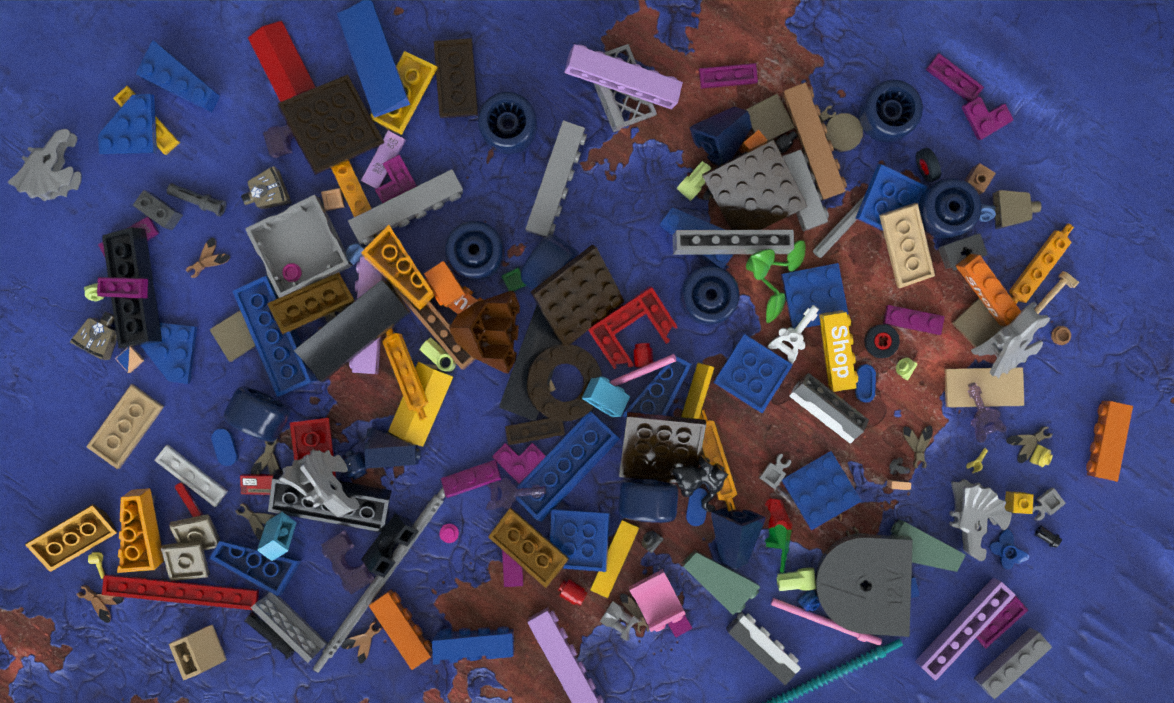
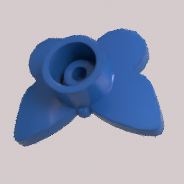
[989,528,1029,569]

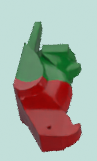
[764,499,793,573]

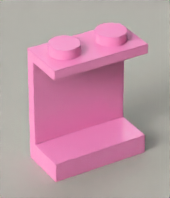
[629,569,685,632]

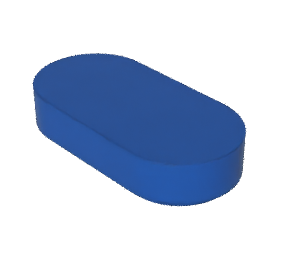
[855,364,876,402]
[211,428,238,466]
[686,487,708,526]

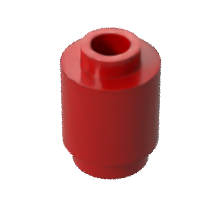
[633,343,654,368]
[558,579,588,606]

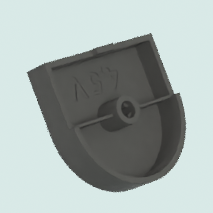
[816,533,913,637]

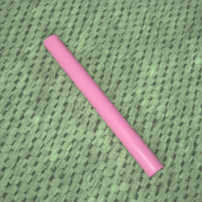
[610,354,677,386]

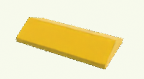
[370,51,438,135]
[388,362,453,447]

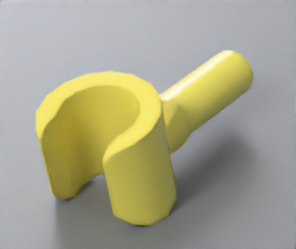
[966,448,988,473]
[88,552,105,579]

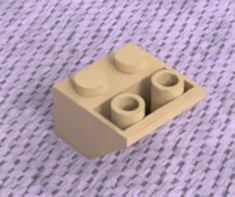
[169,624,227,681]

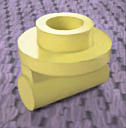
[1029,444,1053,467]

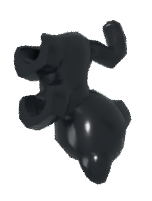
[673,455,729,512]

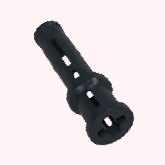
[244,612,295,660]

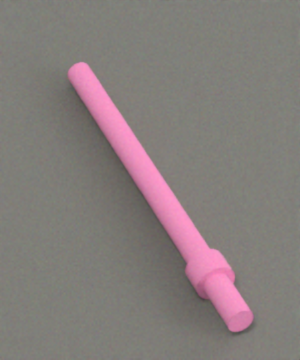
[771,598,882,646]

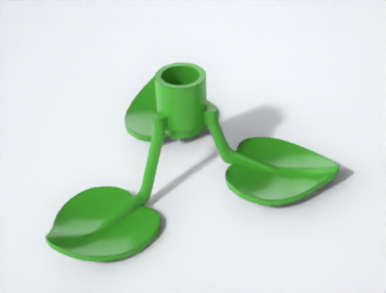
[746,240,806,323]

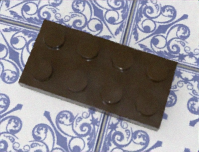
[434,38,478,119]

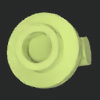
[84,283,104,301]
[896,358,917,380]

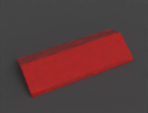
[248,21,316,102]
[290,418,337,479]

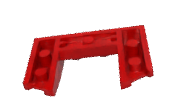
[588,286,678,369]

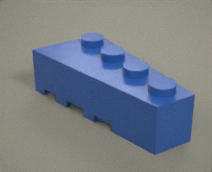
[659,207,734,269]
[622,356,692,418]
[432,627,514,665]

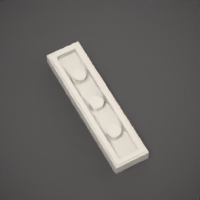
[154,445,228,507]

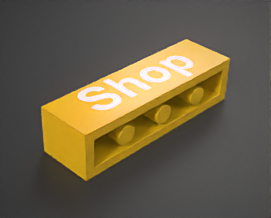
[819,310,858,392]

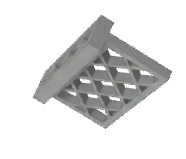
[593,44,657,132]
[251,592,328,663]

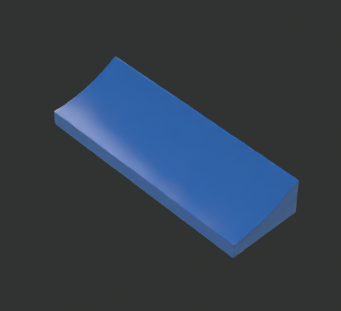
[337,0,410,118]
[233,276,318,397]
[511,411,620,522]

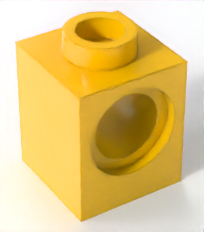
[1005,491,1034,514]

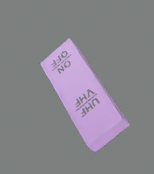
[361,130,406,189]

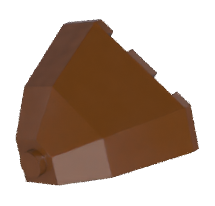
[449,291,520,373]

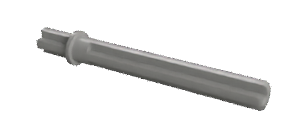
[813,195,865,258]

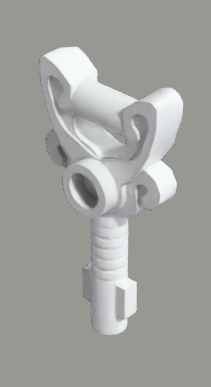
[768,305,819,364]

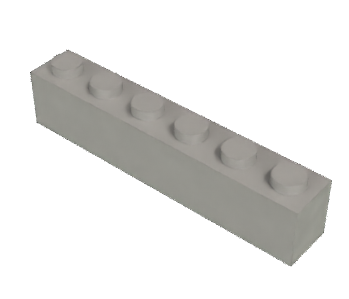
[526,120,587,238]
[348,170,463,245]
[672,230,794,255]

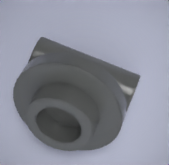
[889,457,910,475]
[642,531,664,554]

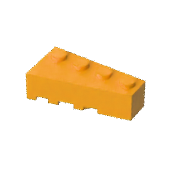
[361,225,434,310]
[117,488,164,573]

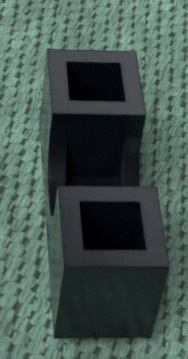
[361,513,419,578]

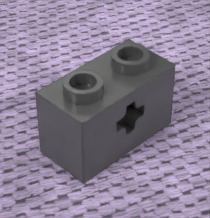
[133,190,183,230]
[938,233,988,271]

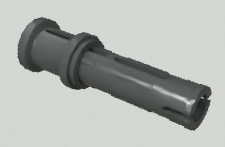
[167,183,227,217]

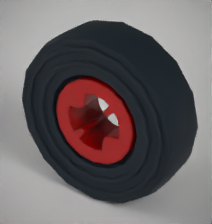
[916,148,941,182]
[864,324,900,358]

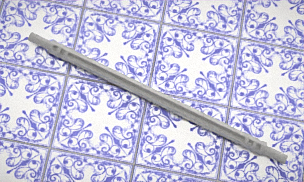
[313,487,445,673]

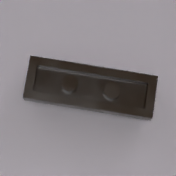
[505,418,565,445]

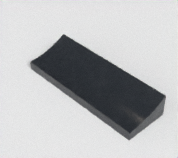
[102,227,162,348]
[294,280,411,382]
[499,304,561,421]
[268,469,392,532]

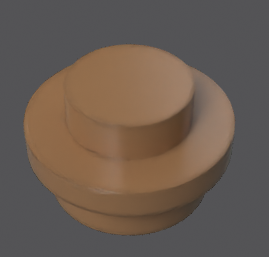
[1051,326,1071,345]

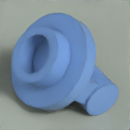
[979,204,996,222]
[346,243,365,265]

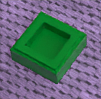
[502,268,526,291]

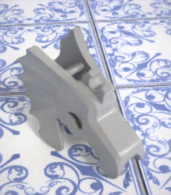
[8,129,82,201]
[971,302,1050,379]
[279,450,360,517]
[949,479,1012,561]

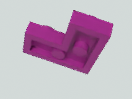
[961,96,1013,140]
[375,155,417,203]
[492,443,546,483]

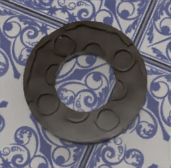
[526,344,602,421]

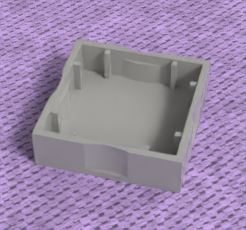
[245,195,353,298]

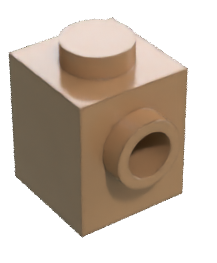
[965,163,996,195]

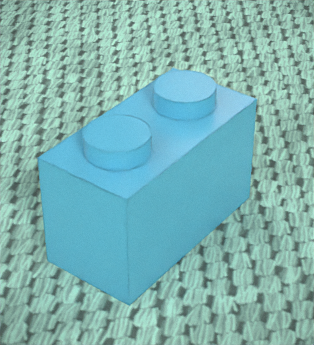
[582,376,630,417]
[257,512,297,561]

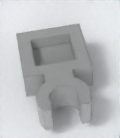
[758,453,791,489]
[1033,488,1066,521]

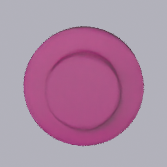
[282,263,302,282]
[440,523,459,543]

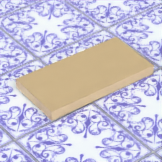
[879,203,935,288]
[945,368,1024,407]
[86,384,164,469]

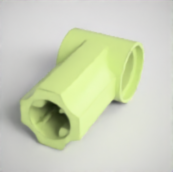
[676,161,712,201]
[419,337,456,372]
[776,568,816,591]

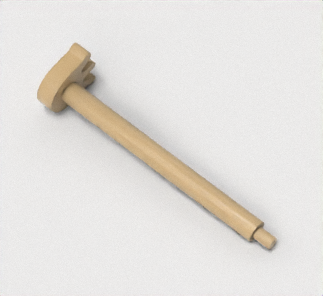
[1034,271,1079,314]

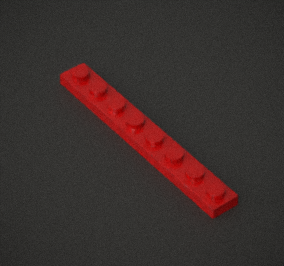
[102,574,259,610]

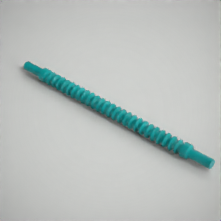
[762,638,903,703]

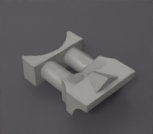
[600,601,642,641]

